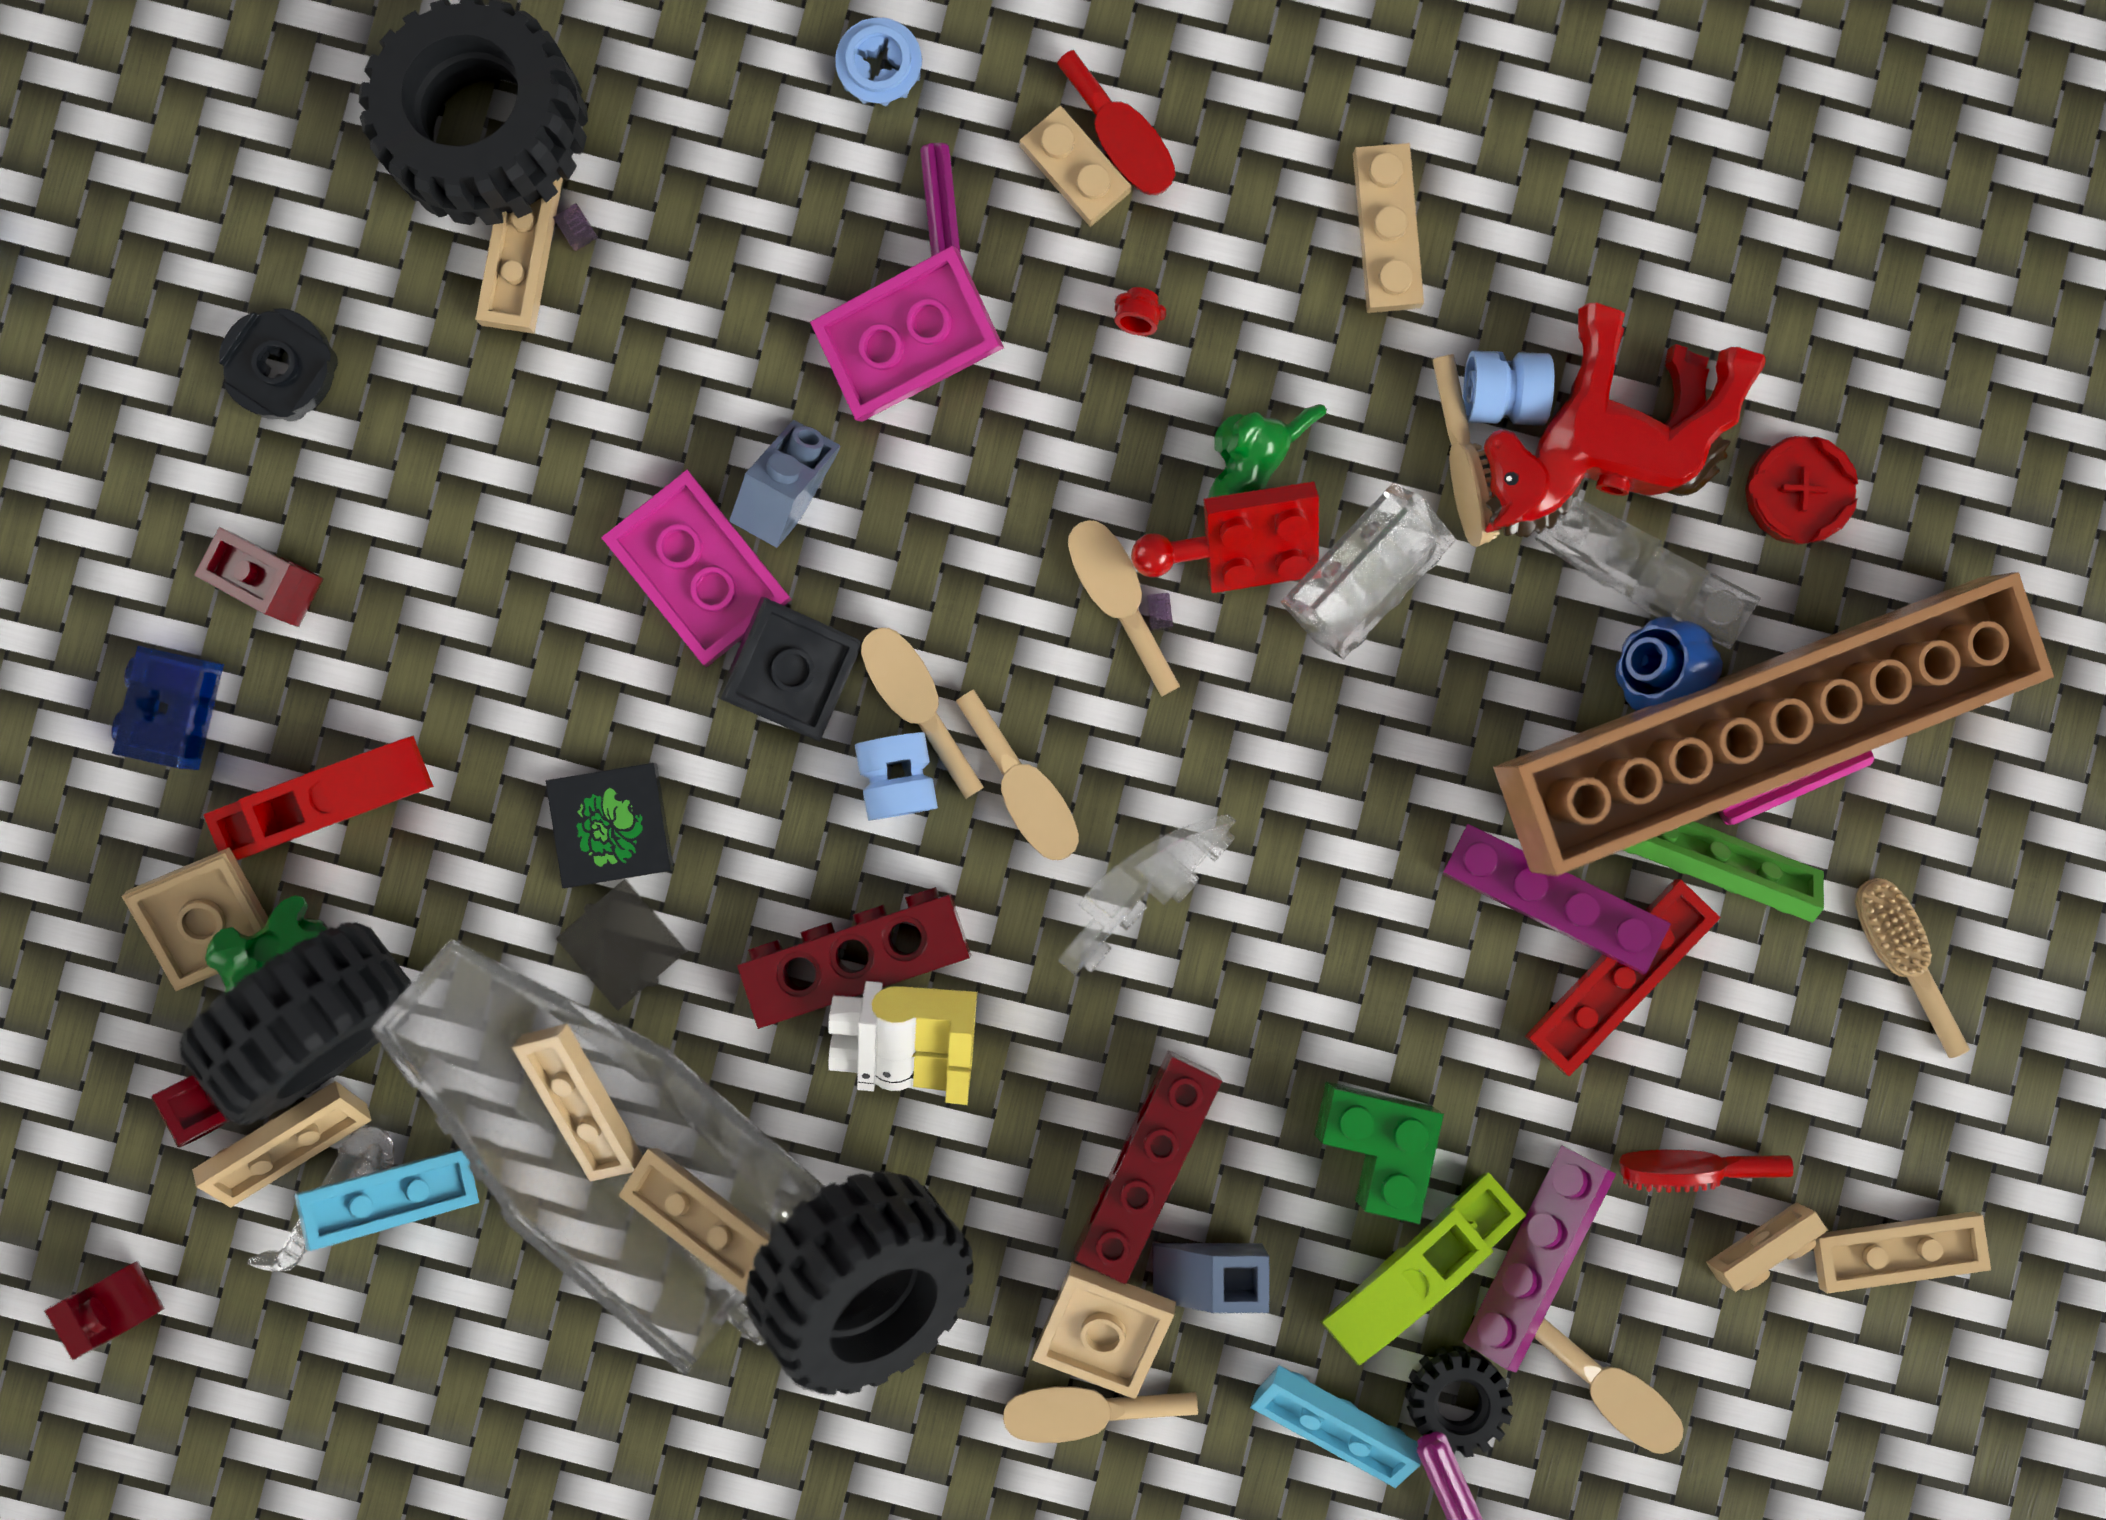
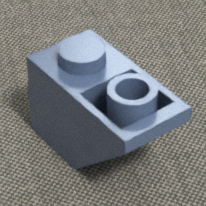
[729,419,841,548]
[1153,1243,1269,1313]

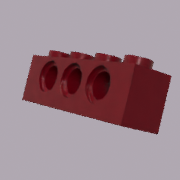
[737,887,971,1029]
[1074,1050,1223,1285]

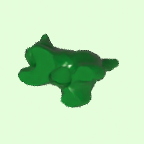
[1208,404,1327,498]
[205,895,328,993]

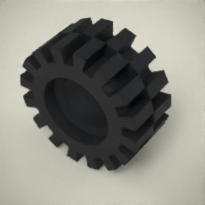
[1405,1346,1513,1458]

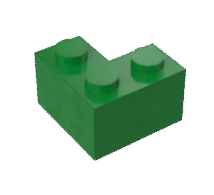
[1314,1081,1444,1224]

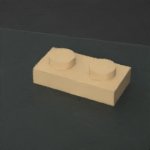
[1020,105,1131,227]
[1706,1202,1828,1292]

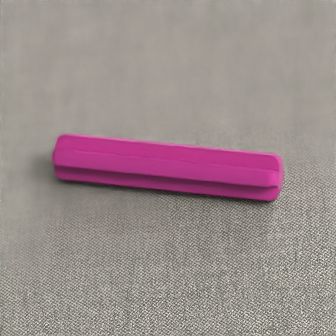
[1718,750,1874,825]

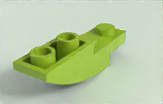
[1321,1172,1526,1365]

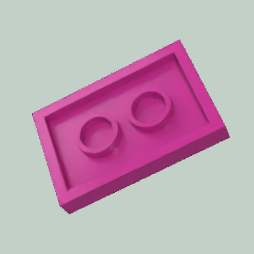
[810,245,1004,422]
[601,470,792,667]

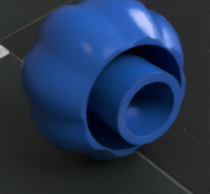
[1615,617,1723,711]

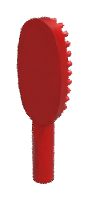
[1057,50,1175,195]
[1619,1149,1794,1193]

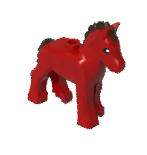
[1484,302,1766,538]

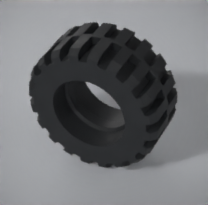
[359,0,588,225]
[180,922,416,1125]
[746,1171,974,1395]

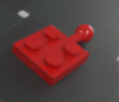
[1131,481,1319,593]

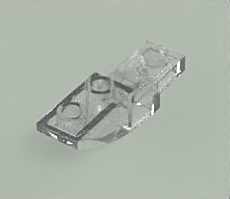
[1535,497,1761,650]
[1058,814,1236,976]

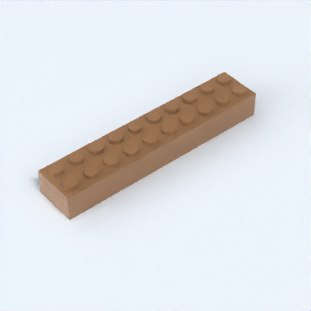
[1493,572,2054,876]

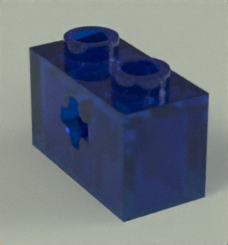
[111,646,224,770]

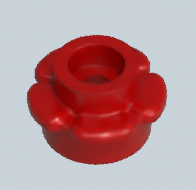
[1114,287,1167,336]

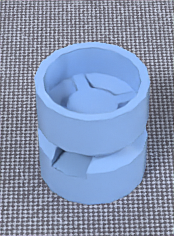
[1463,351,1555,425]
[855,732,938,821]

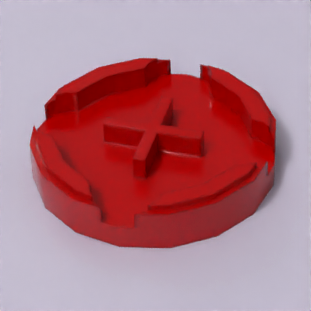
[1745,436,1858,545]

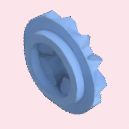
[835,17,922,107]

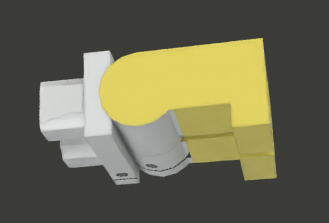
[829,981,977,1105]

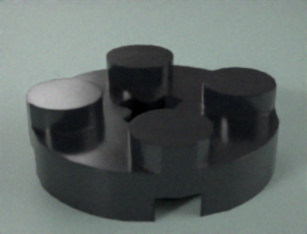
[219,308,338,421]

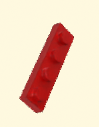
[1525,879,1721,1077]

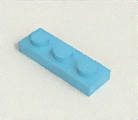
[294,1148,479,1251]
[1250,1365,1421,1488]

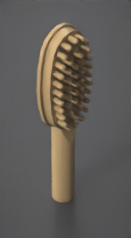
[1432,354,1500,547]
[1068,520,1180,697]
[861,628,984,799]
[956,689,1079,860]
[1855,878,1970,1058]
[1534,1318,1684,1454]
[1003,1386,1198,1443]

